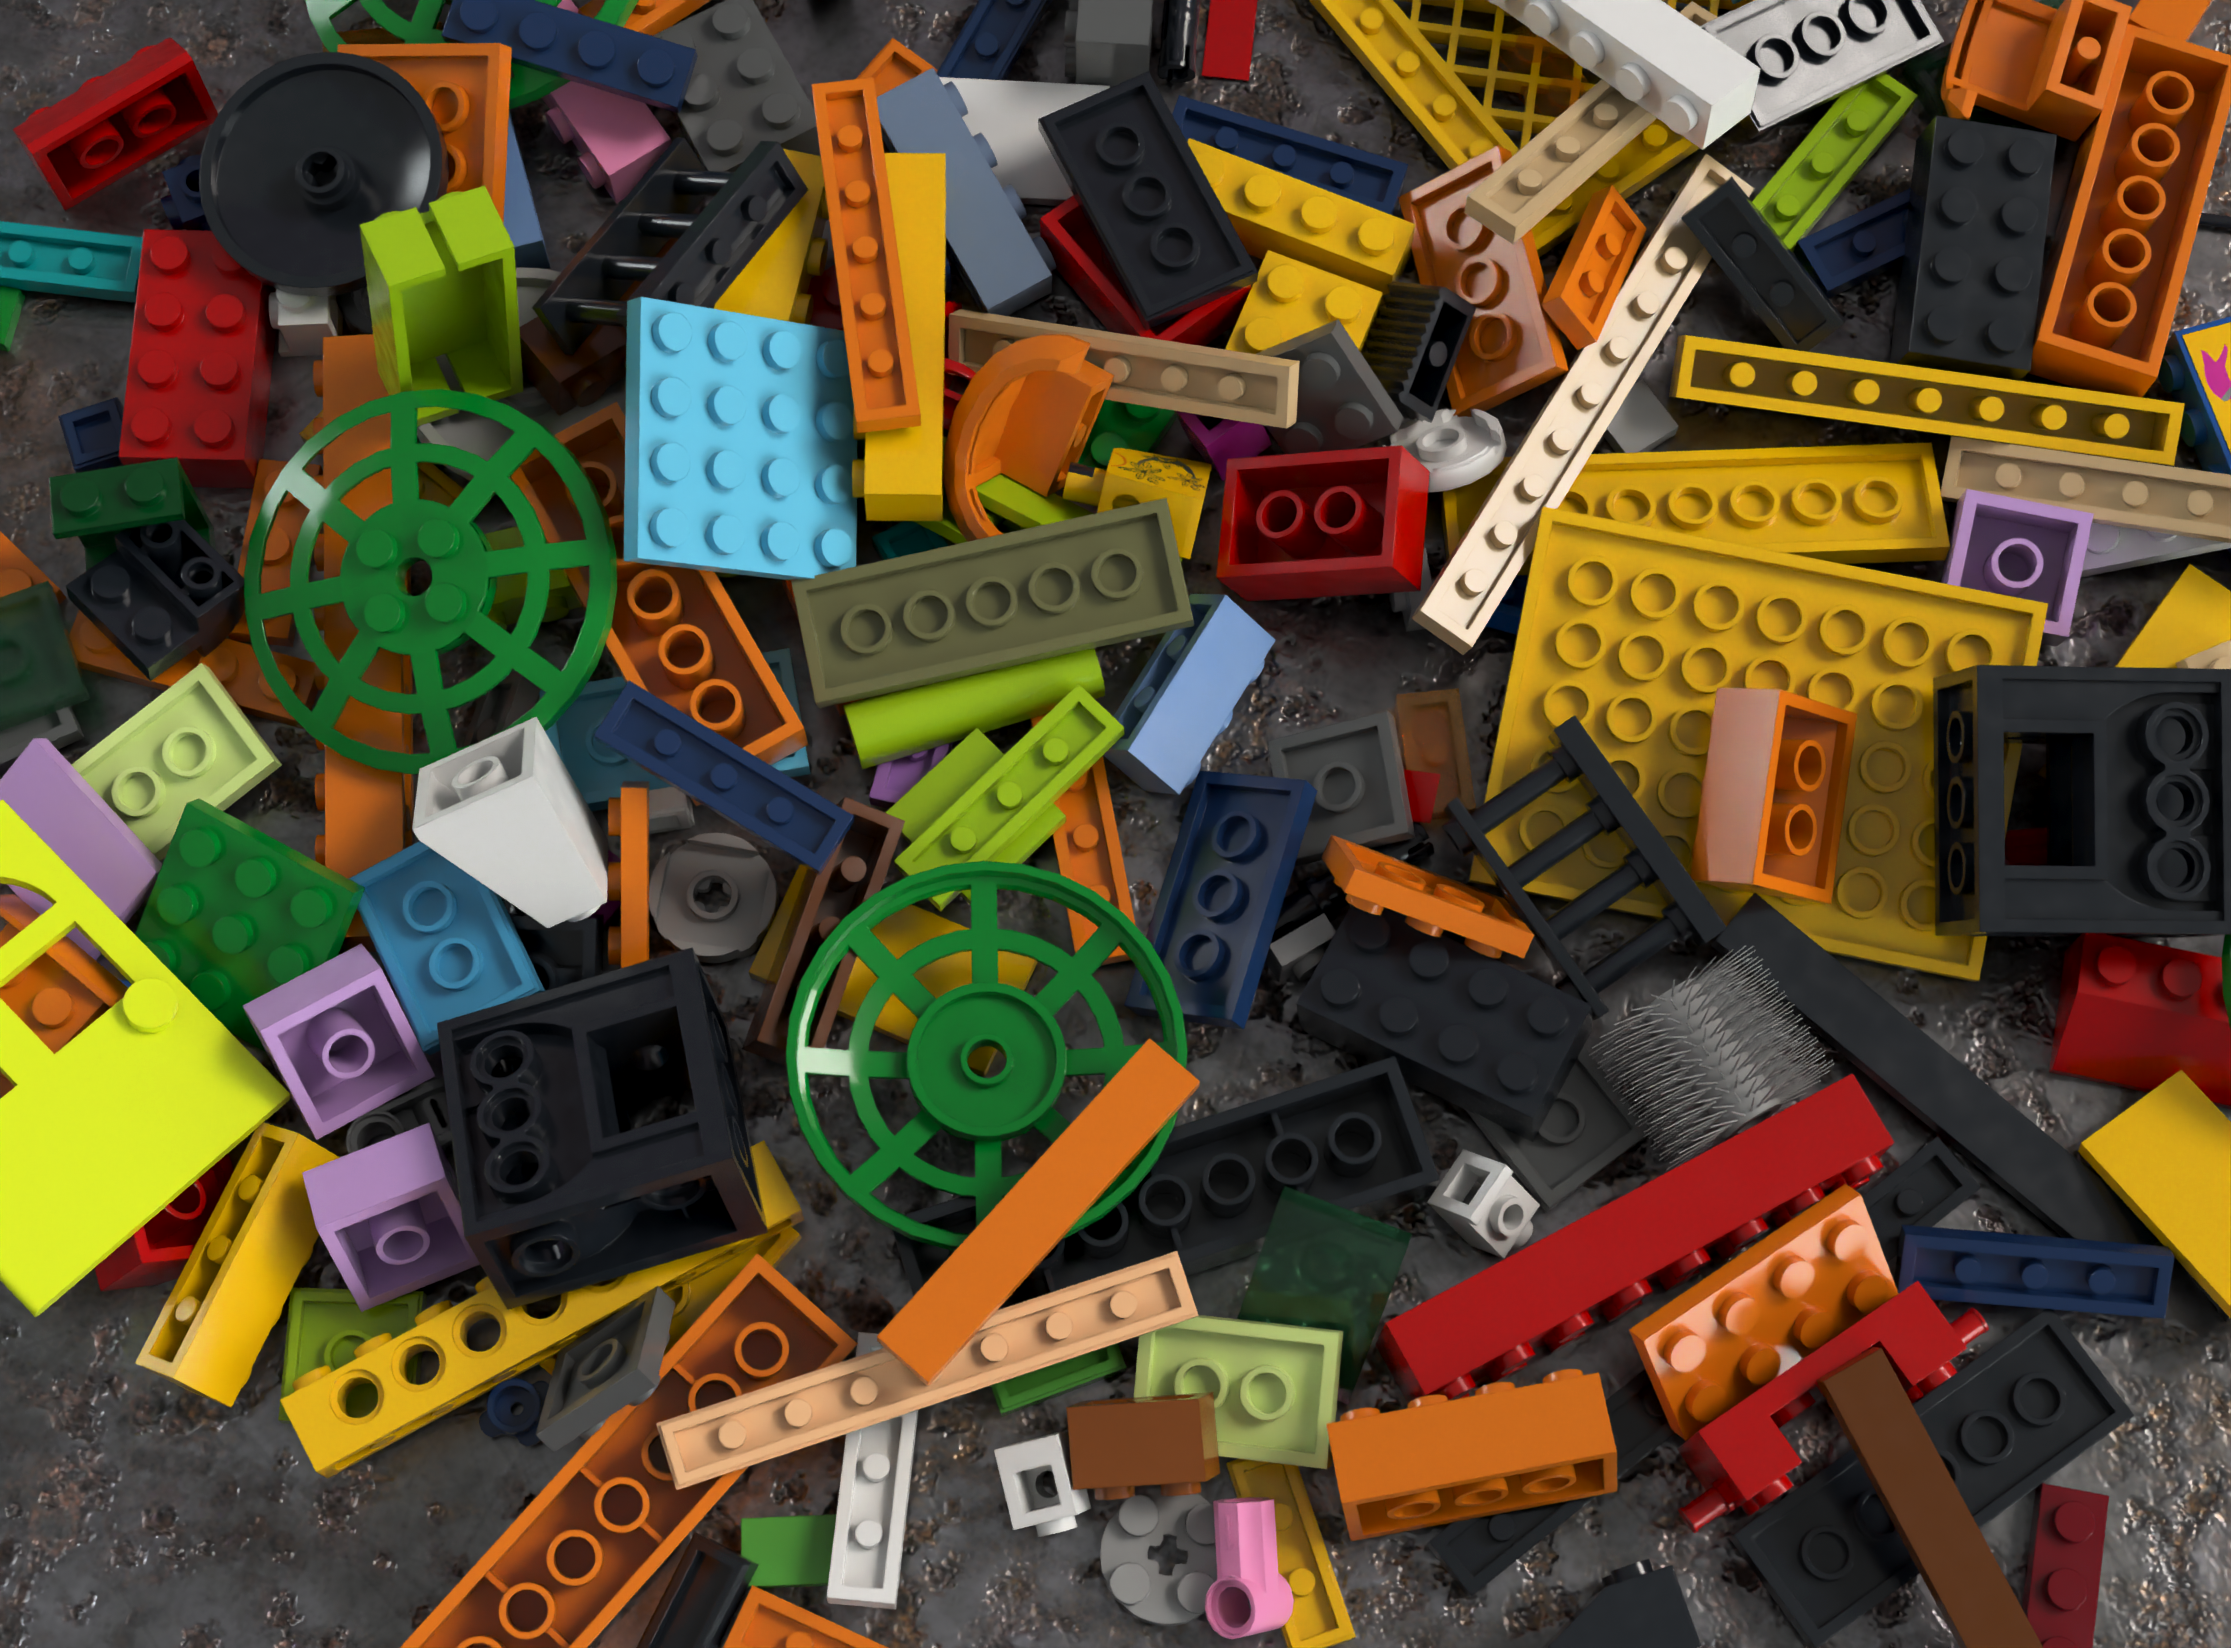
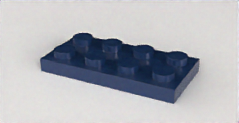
[1124,771,1318,1029]

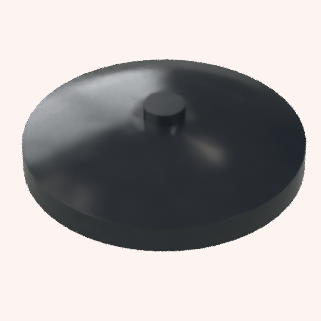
[199,52,449,296]

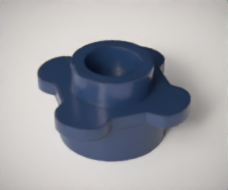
[479,1377,549,1446]

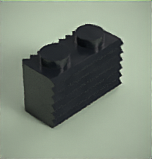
[1361,282,1476,423]

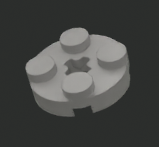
[649,833,779,963]
[1100,1487,1217,1626]

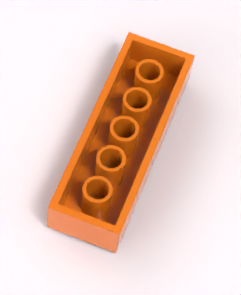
[2028,24,2231,397]
[510,401,808,806]

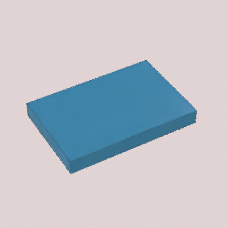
[349,841,545,1055]

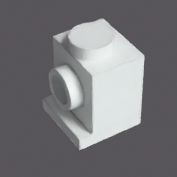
[269,289,343,357]
[1427,1149,1540,1258]
[994,1430,1091,1537]

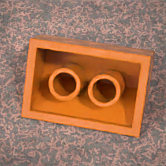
[1690,688,1857,904]

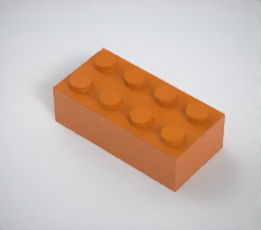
[1326,1369,1617,1542]

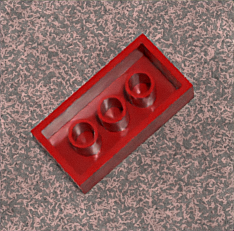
[118,229,276,489]

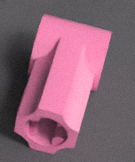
[1205,1497,1294,1639]

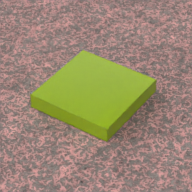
[885,728,1066,905]
[278,1287,427,1424]

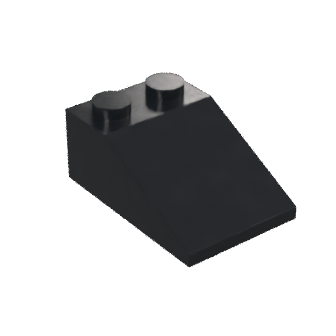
[1542,1559,1701,1648]

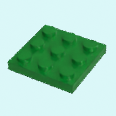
[135,799,365,1052]

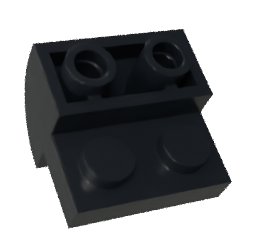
[66,520,245,681]

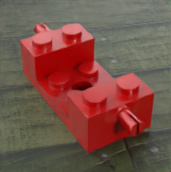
[1677,1281,1989,1533]

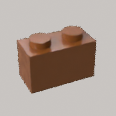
[1066,1392,1220,1500]

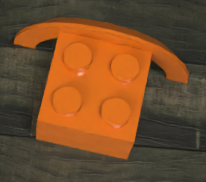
[1941,0,2132,142]
[943,334,1115,542]
[0,894,128,1097]

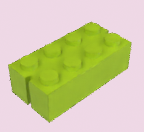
[359,185,523,427]

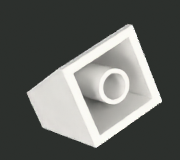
[412,717,608,928]

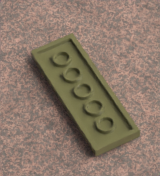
[791,498,1195,708]

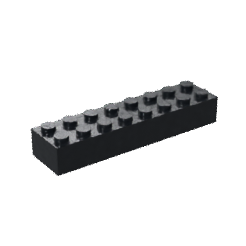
[892,1056,1440,1310]

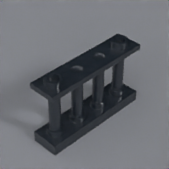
[532,137,808,355]
[1442,715,1727,1020]

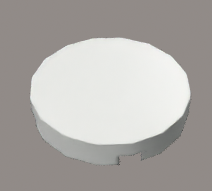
[1383,409,1507,493]

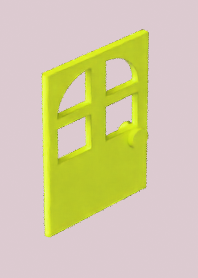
[0,799,290,1317]

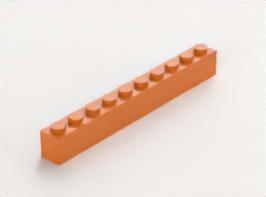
[313,334,414,954]

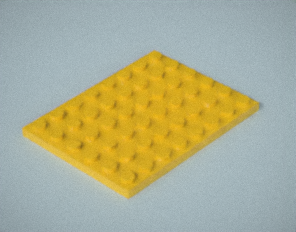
[1468,506,2048,982]

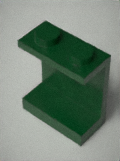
[49,457,216,571]

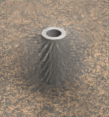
[1589,945,1834,1170]

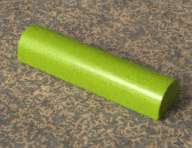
[843,648,1105,770]

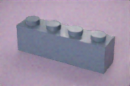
[877,68,1057,316]

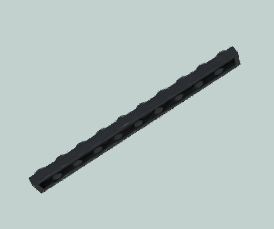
[1426,1136,1981,1598]

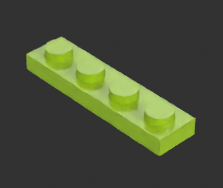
[1752,74,1918,252]
[894,684,1124,911]

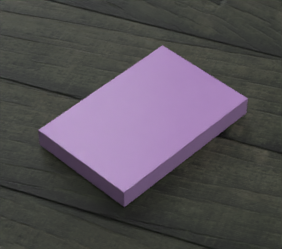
[0,738,162,960]

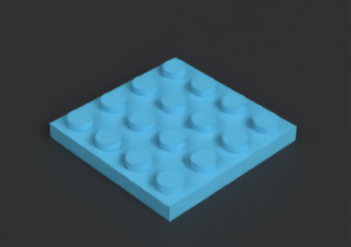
[624,297,857,581]

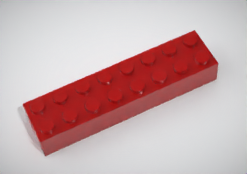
[1375,1073,1895,1403]

